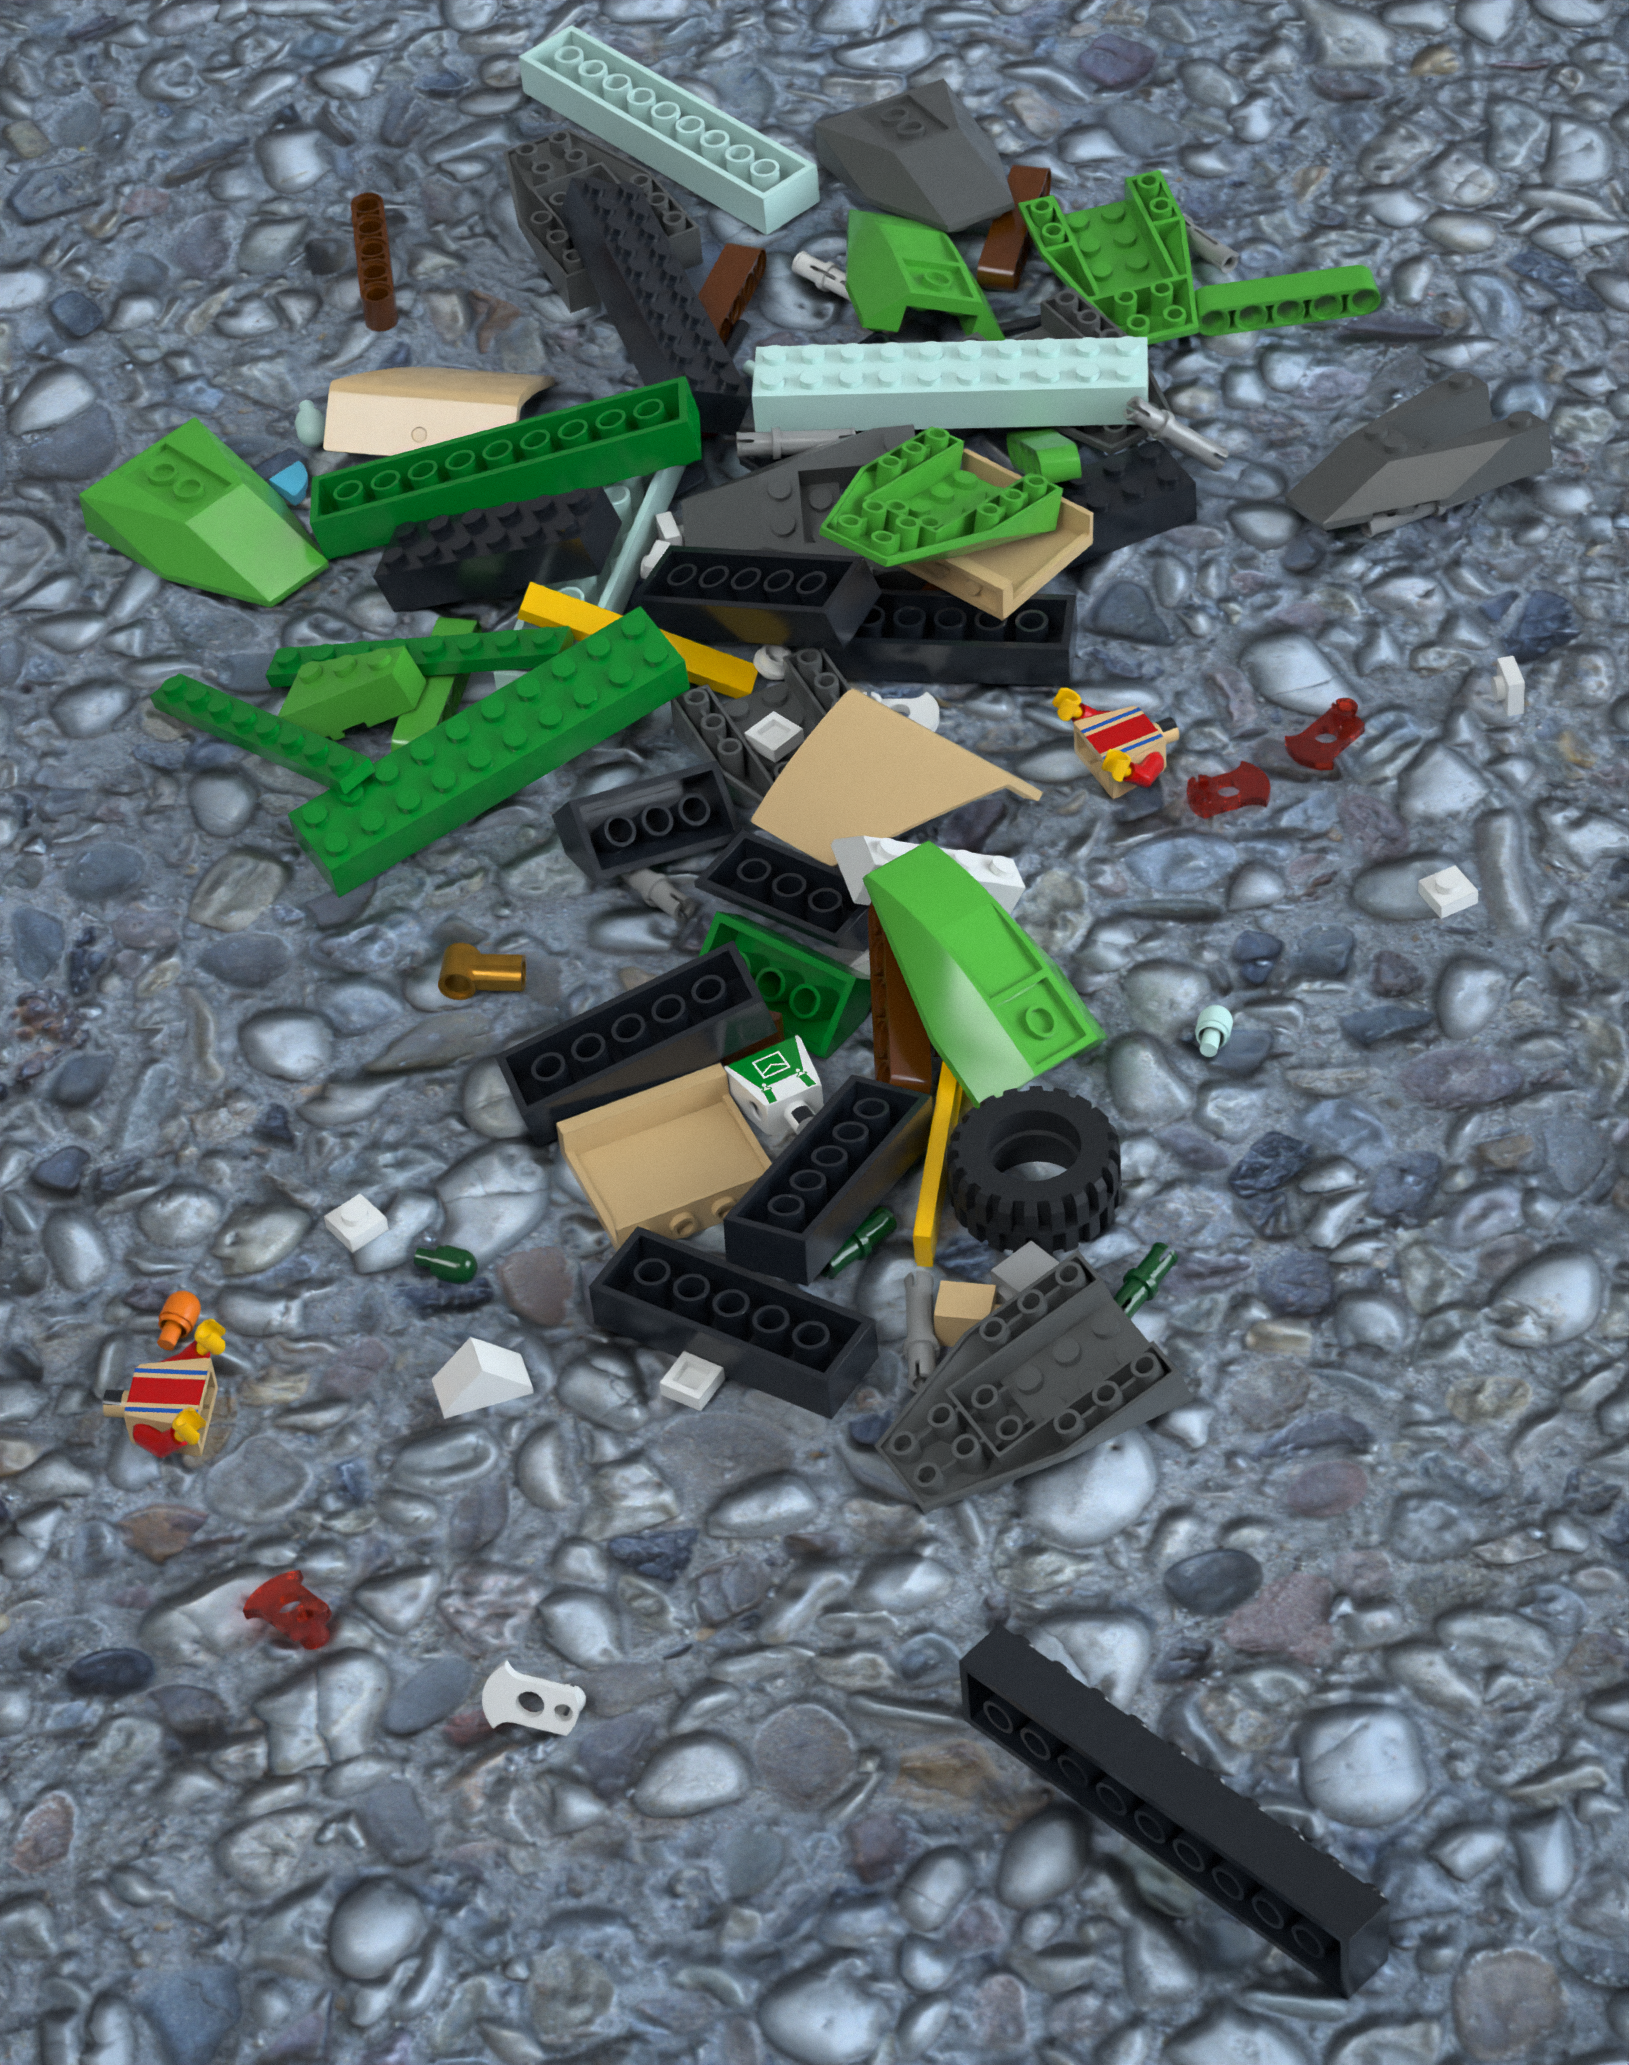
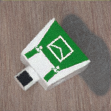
[724,1035,824,1136]

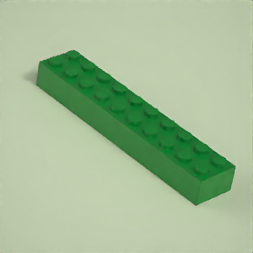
[310,376,702,560]
[288,606,690,898]

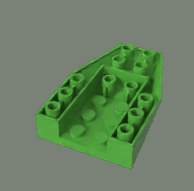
[79,417,329,608]
[819,426,1063,567]

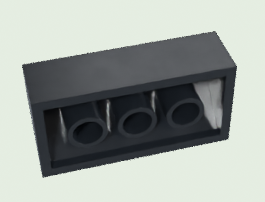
[552,760,742,883]
[694,829,869,952]

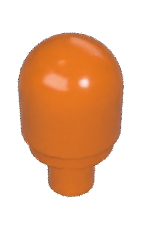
[157,1290,201,1351]

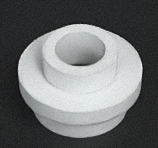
[753,644,792,680]

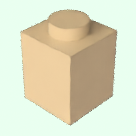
[933,1280,1001,1347]

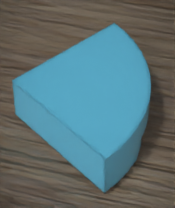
[269,460,308,506]

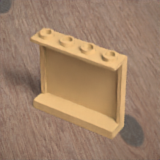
[898,448,1093,621]
[556,1063,772,1252]

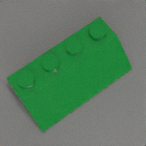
[698,911,871,1059]

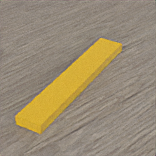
[517,582,758,699]
[913,1061,963,1267]

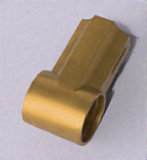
[438,943,527,1000]

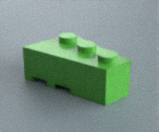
[277,646,427,741]

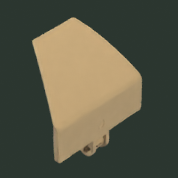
[323,367,555,456]
[751,689,1043,868]

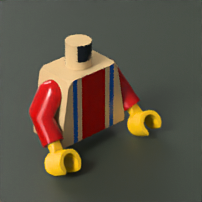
[1052,688,1180,799]
[103,1318,226,1459]

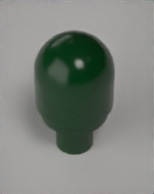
[414,1245,478,1285]

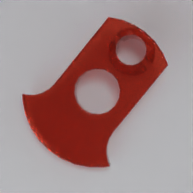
[1285,698,1365,771]
[1187,761,1271,819]
[243,1570,332,1650]

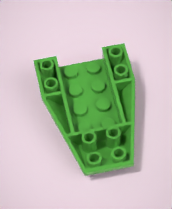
[1018,170,1199,345]
[845,209,1006,341]
[862,840,1108,1109]

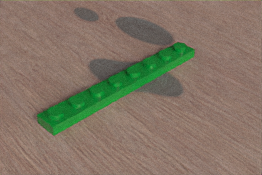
[265,626,575,687]
[149,673,376,795]

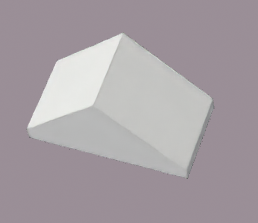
[432,1337,534,1419]

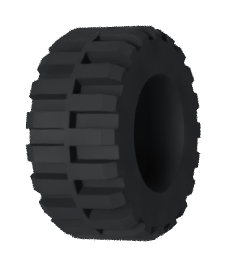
[947,1086,1122,1256]

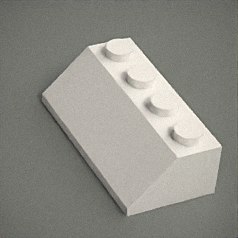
[831,836,1026,915]

